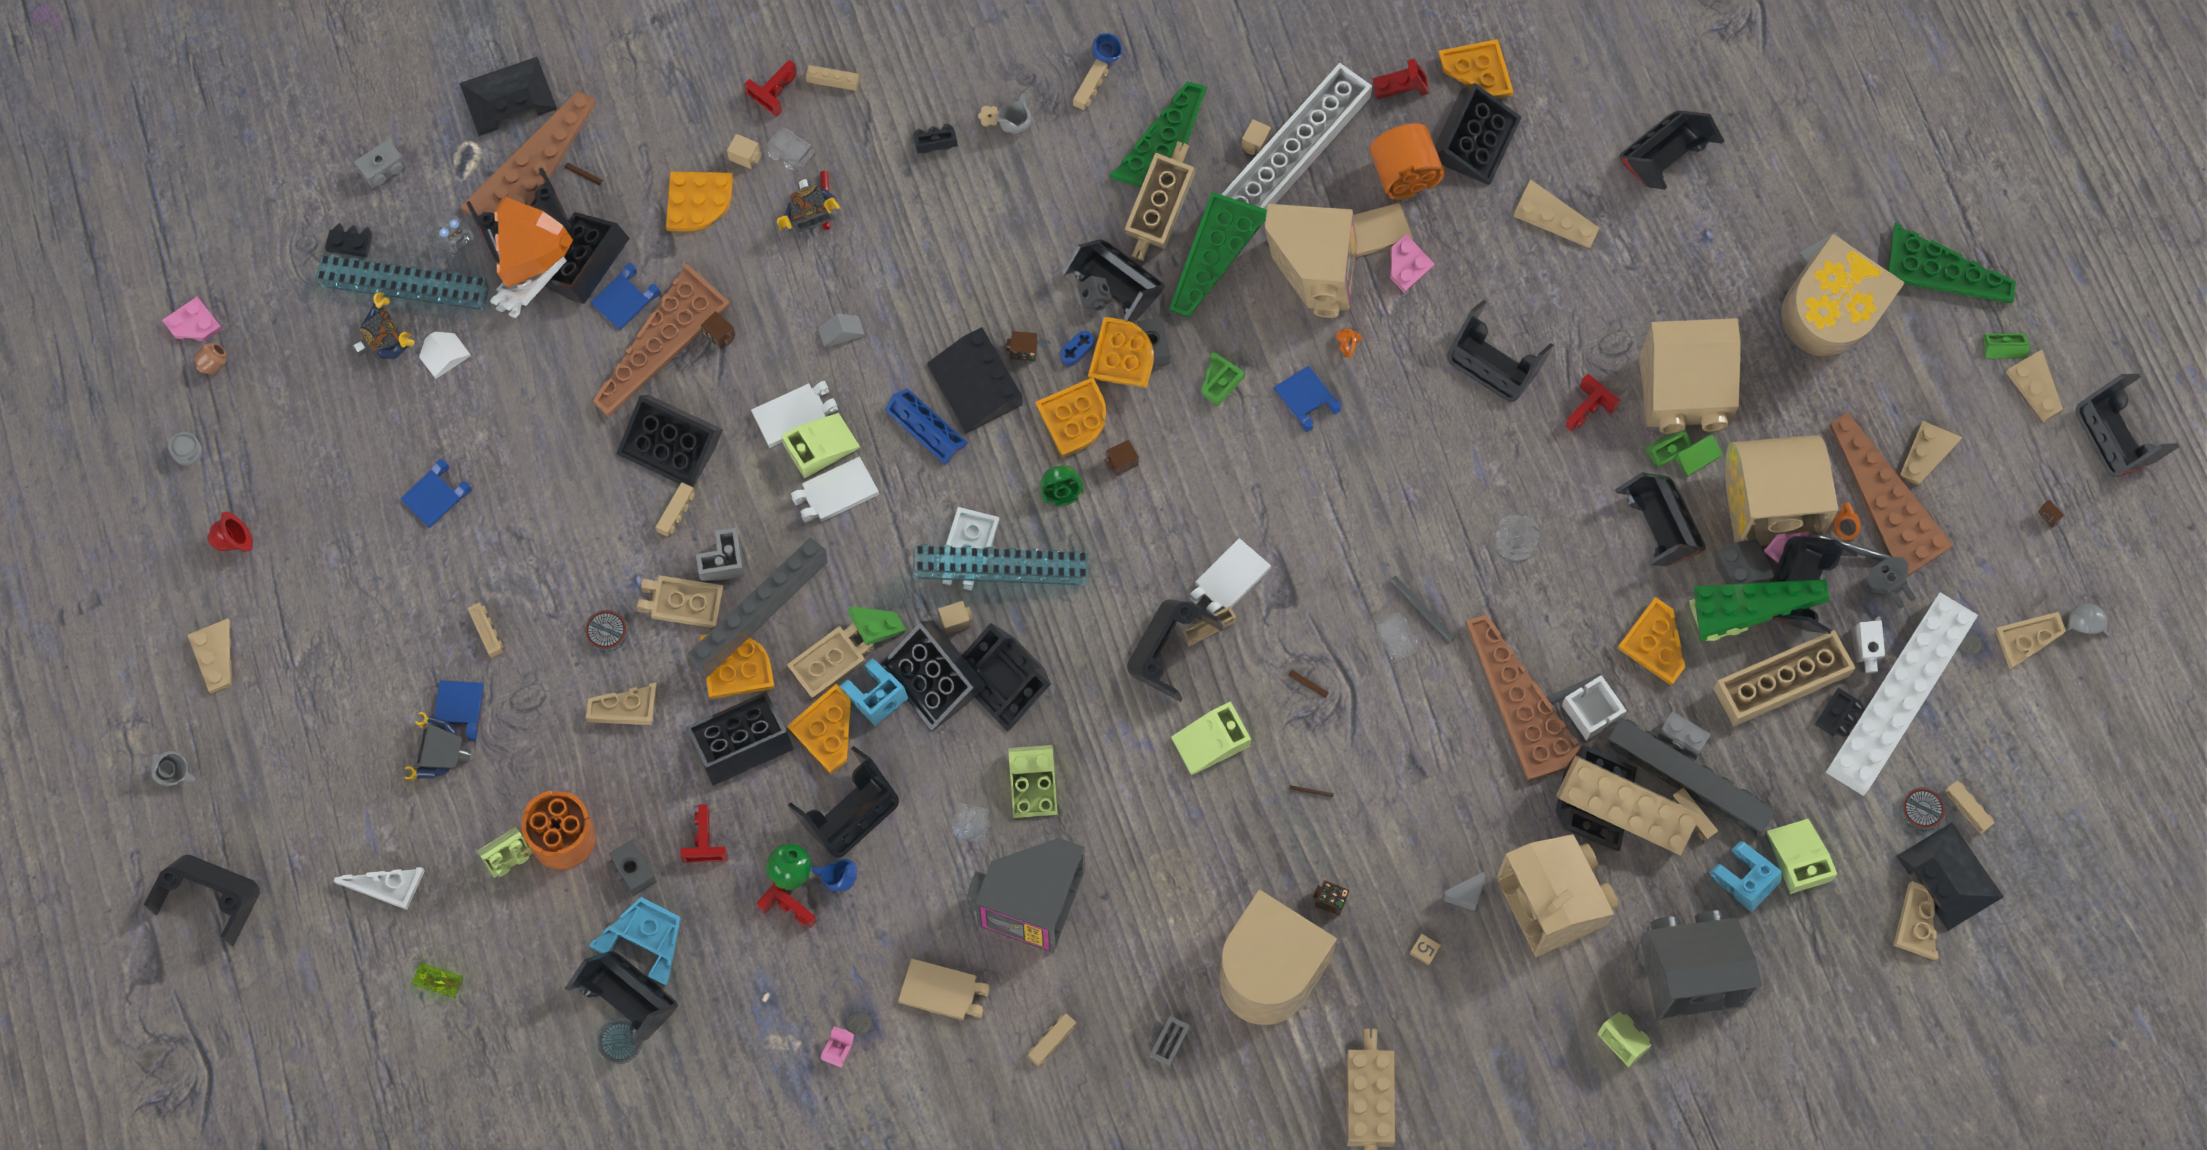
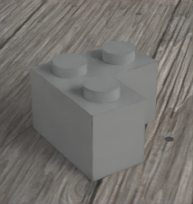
[696,527,745,583]

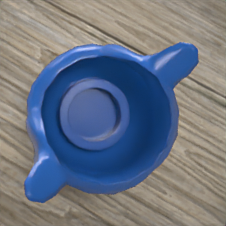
[812,859,858,892]

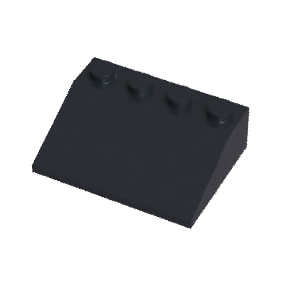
[1435,83,1522,185]
[545,212,630,304]
[927,327,1023,433]
[616,395,723,487]
[880,620,986,731]
[686,692,794,786]

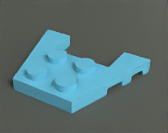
[589,897,681,987]

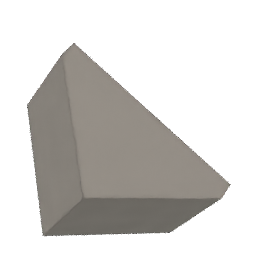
[818,313,865,348]
[1442,872,1485,911]

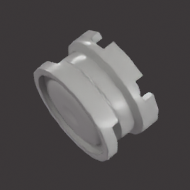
[168,432,202,466]

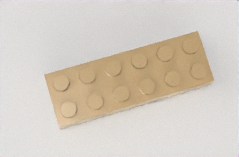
[1713,630,1855,727]
[1556,755,1700,856]

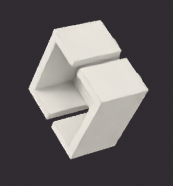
[1562,675,1626,741]

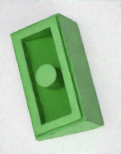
[1983,333,2030,359]
[1644,429,1692,468]
[1675,434,1722,477]

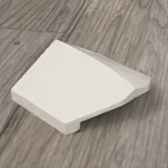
[419,332,471,379]

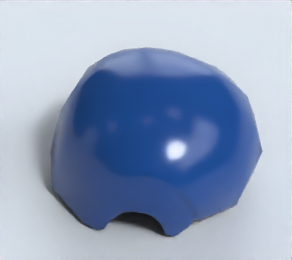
[1092,33,1123,64]

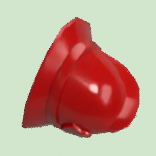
[207,512,253,552]

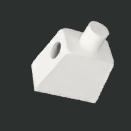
[1850,620,1885,673]

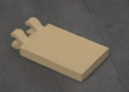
[1354,203,1413,257]
[637,575,724,628]
[787,623,875,700]
[898,958,990,1021]

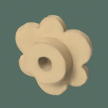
[978,106,998,127]

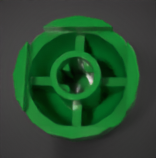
[1040,465,1084,507]
[765,843,811,890]

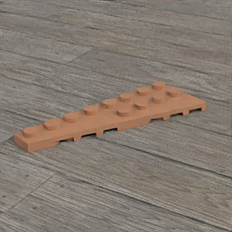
[461,91,596,216]
[593,263,731,418]
[1829,413,1953,577]
[1466,614,1580,782]

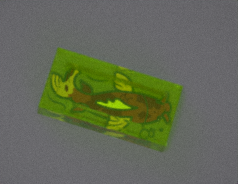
[412,962,464,999]

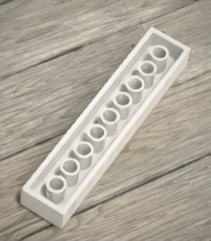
[1221,63,1372,209]
[1826,592,1978,796]

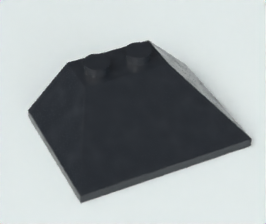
[459,57,557,136]
[962,623,1051,732]
[1556,745,1637,851]
[1896,823,2004,931]

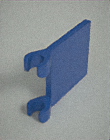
[591,263,660,330]
[1274,366,1341,431]
[401,459,472,528]
[434,680,484,740]

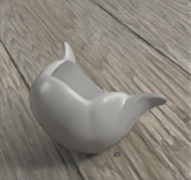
[996,93,1031,134]
[2065,603,2110,636]
[151,751,195,786]

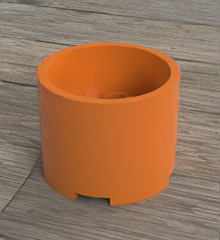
[1369,123,1445,199]
[521,791,596,870]

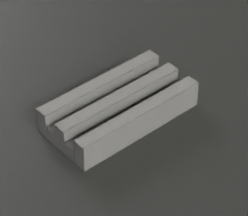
[1150,1016,1190,1067]

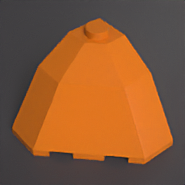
[494,197,573,287]

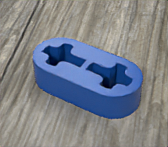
[1060,331,1094,366]

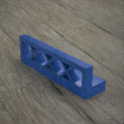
[884,388,968,464]

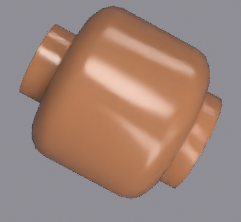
[194,343,227,375]

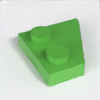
[1201,351,1245,406]
[848,606,906,646]

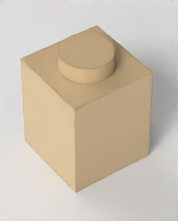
[1241,119,1271,155]
[727,134,761,169]
[938,601,973,635]

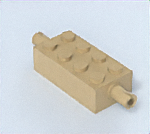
[1124,142,1195,262]
[1347,1029,1395,1150]

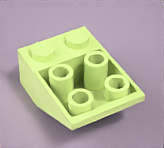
[781,413,860,479]
[1171,701,1251,776]
[1008,745,1058,818]
[1766,819,1837,894]
[477,827,532,878]

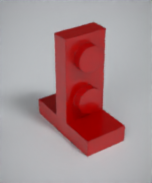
[1373,58,1429,99]
[744,60,797,117]
[1565,374,1620,432]
[681,804,728,863]
[757,882,817,928]

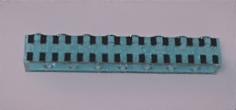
[316,255,489,310]
[913,544,1088,586]

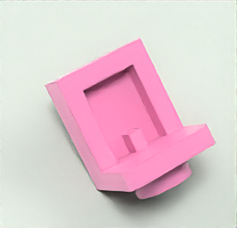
[821,1026,854,1068]

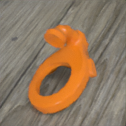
[1336,328,1362,358]
[1832,502,1861,541]

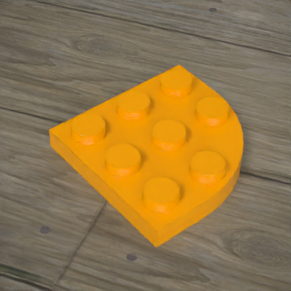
[666,171,733,232]
[1088,317,1154,388]
[1035,377,1106,458]
[700,634,775,700]

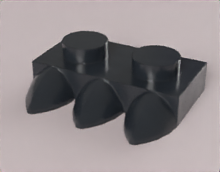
[913,124,958,154]
[325,223,372,257]
[1814,687,1865,736]

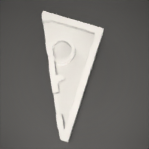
[334,867,425,910]

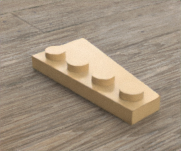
[1513,179,1599,248]

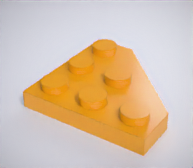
[1438,39,1514,99]
[1617,597,1685,686]
[787,684,851,775]

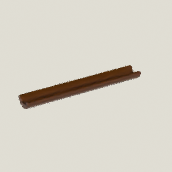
[565,163,604,185]
[1289,670,1329,698]
[1290,785,1334,797]

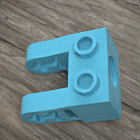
[839,658,908,726]
[1709,841,1781,913]

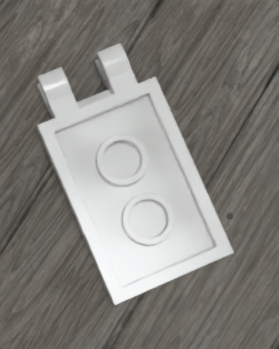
[490,257,566,318]
[751,381,838,448]
[791,456,879,523]
[940,507,1000,591]
[1190,538,1271,615]

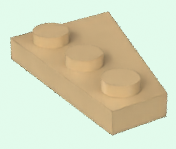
[2006,350,2063,422]
[1899,421,1963,486]
[1995,612,2066,670]
[188,618,232,694]
[586,682,657,725]
[1893,881,1938,960]

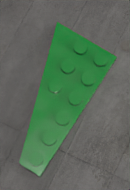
[1110,81,1207,187]
[1169,192,1267,318]
[1888,222,2016,304]
[1694,580,1829,642]

